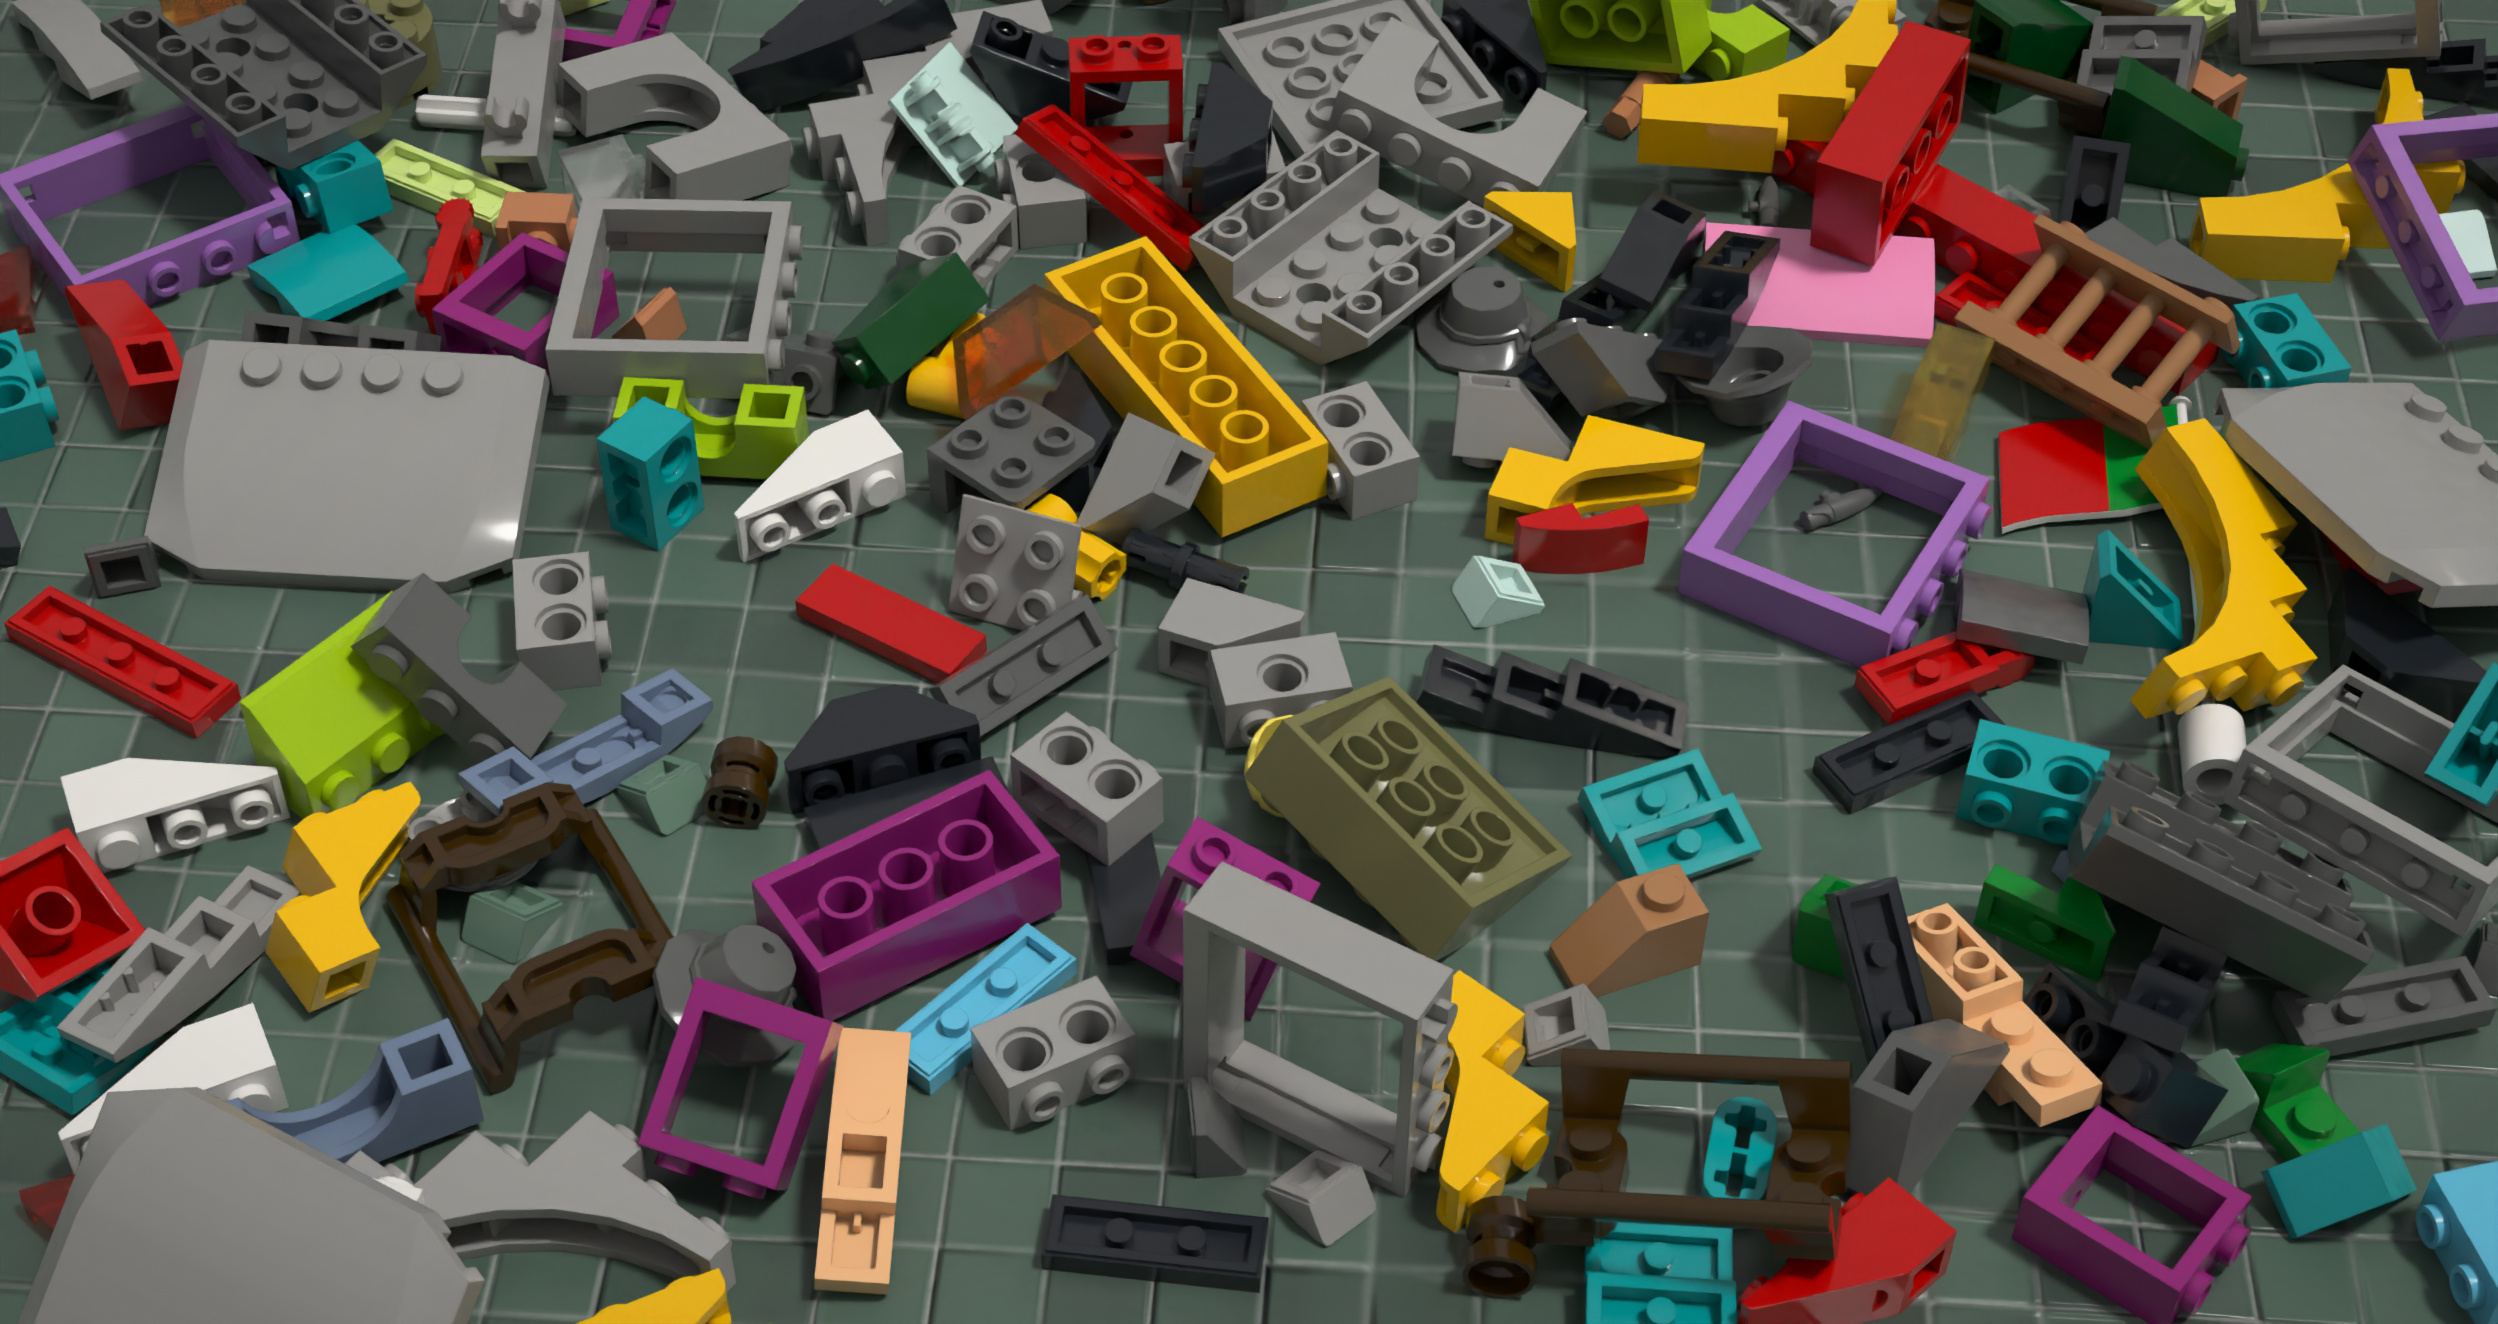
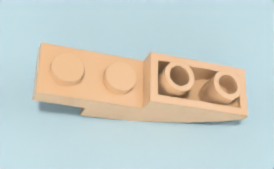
[1907,903,2102,1127]
[814,1028,911,1295]

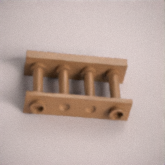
[1954,214,2241,450]

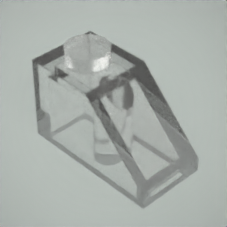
[557,134,646,256]

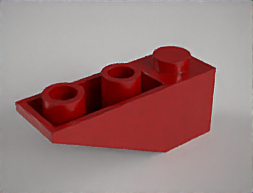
[65,279,183,430]
[1737,1177,1957,1324]

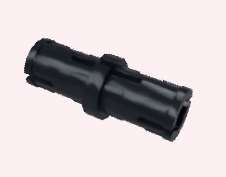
[1122,528,1250,594]

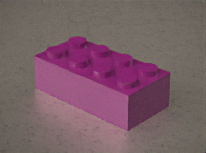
[751,770,1062,1021]

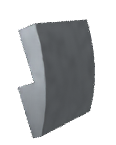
[2077,16,2207,101]
[1954,569,2089,664]

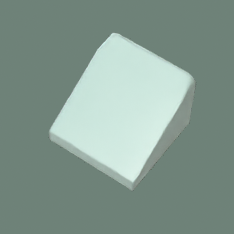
[2439,209,2497,279]
[1452,555,1545,628]

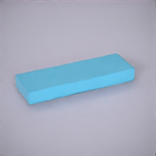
[895,923,1077,1096]

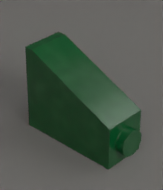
[1964,0,2093,115]
[2102,56,2249,197]
[831,252,990,390]

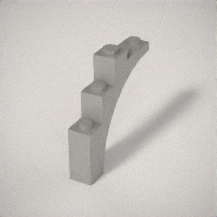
[802,0,1054,246]
[345,1111,736,1292]

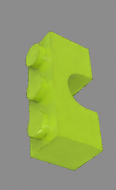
[1692,0,1790,81]
[612,377,809,479]

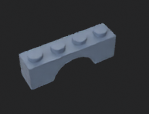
[227,1018,484,1164]

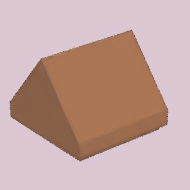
[611,287,687,340]

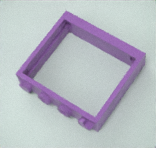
[0,104,300,306]
[2347,113,2498,340]
[1678,400,1993,667]

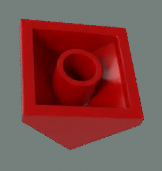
[0,827,145,1002]

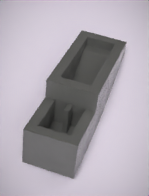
[2085,217,2259,311]

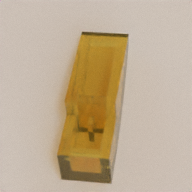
[1890,322,1995,463]

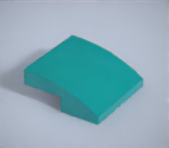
[246,224,409,321]
[1577,748,1762,879]
[0,963,164,1116]
[1583,1222,1736,1324]

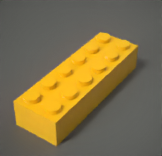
[1044,236,1329,538]

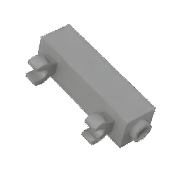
[481,0,566,188]

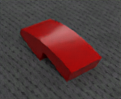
[1512,503,1649,574]

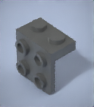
[927,388,1095,513]

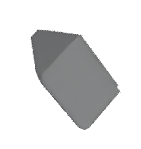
[1522,983,1610,1066]
[1266,1150,1376,1246]

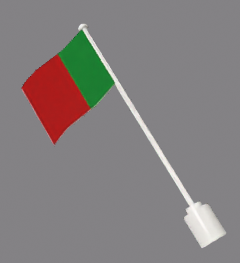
[1998,396,2247,805]

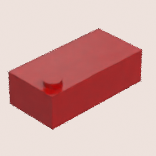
[1810,20,1971,266]

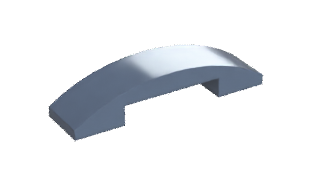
[458,668,713,817]

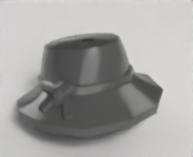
[1416,266,1549,375]
[1674,326,1813,426]
[652,924,798,1067]

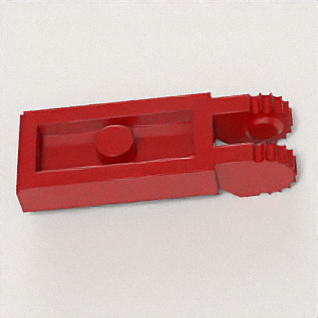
[415,197,484,335]
[1854,631,2036,725]

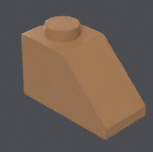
[1549,863,1709,997]

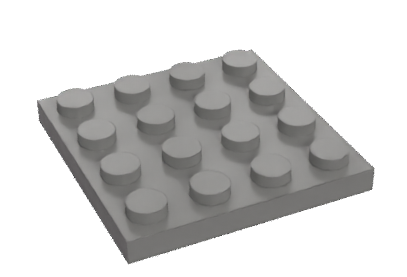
[1218,0,1503,159]

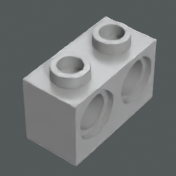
[896,185,1019,289]
[1301,381,1420,520]
[512,551,612,691]
[1010,711,1164,867]
[970,975,1136,1131]

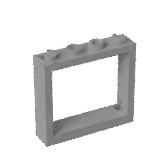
[2229,0,2444,65]
[545,198,804,399]
[2222,664,2498,938]
[1183,861,1458,1197]

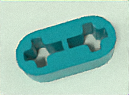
[1699,1097,1778,1200]

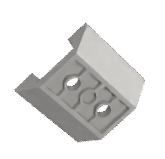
[1189,130,1513,366]

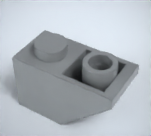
[1451,372,1573,468]
[1076,412,1216,545]
[1158,578,1305,687]

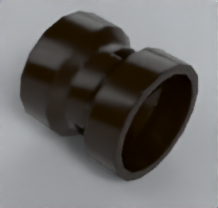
[701,736,778,829]
[1462,1196,1537,1299]

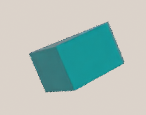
[2082,529,2184,650]
[2424,662,2498,809]
[2261,1123,2417,1240]

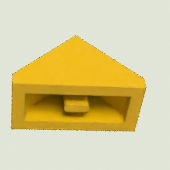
[1483,191,1576,293]

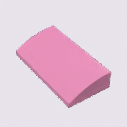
[1701,222,1935,348]

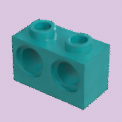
[275,140,393,233]
[2221,293,2352,388]
[0,329,60,462]
[596,396,705,551]
[1955,719,2110,846]

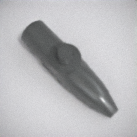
[1748,176,1781,227]
[1799,487,1882,531]

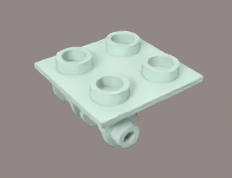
[887,42,1018,187]

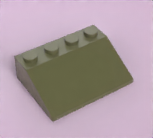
[1244,676,1573,961]

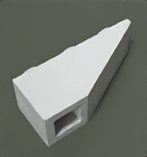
[734,410,906,563]
[60,758,290,873]
[58,1003,289,1176]

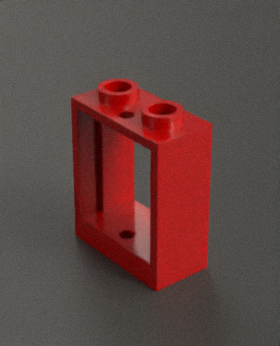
[1068,33,1183,177]

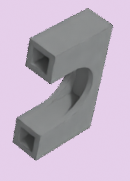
[1326,17,1587,206]
[558,32,793,201]

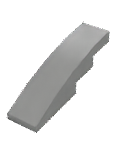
[11,0,143,100]
[56,865,302,1063]

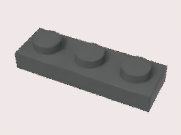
[929,594,1118,736]
[2269,956,2497,1056]

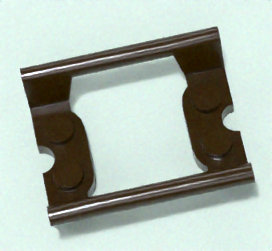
[1924,0,2159,137]
[386,782,674,1093]
[1526,1048,1852,1261]

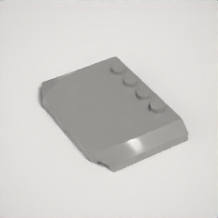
[144,340,550,593]
[2213,383,2498,608]
[17,1087,485,1324]

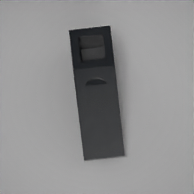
[1441,0,1548,107]
[2023,962,2229,1149]

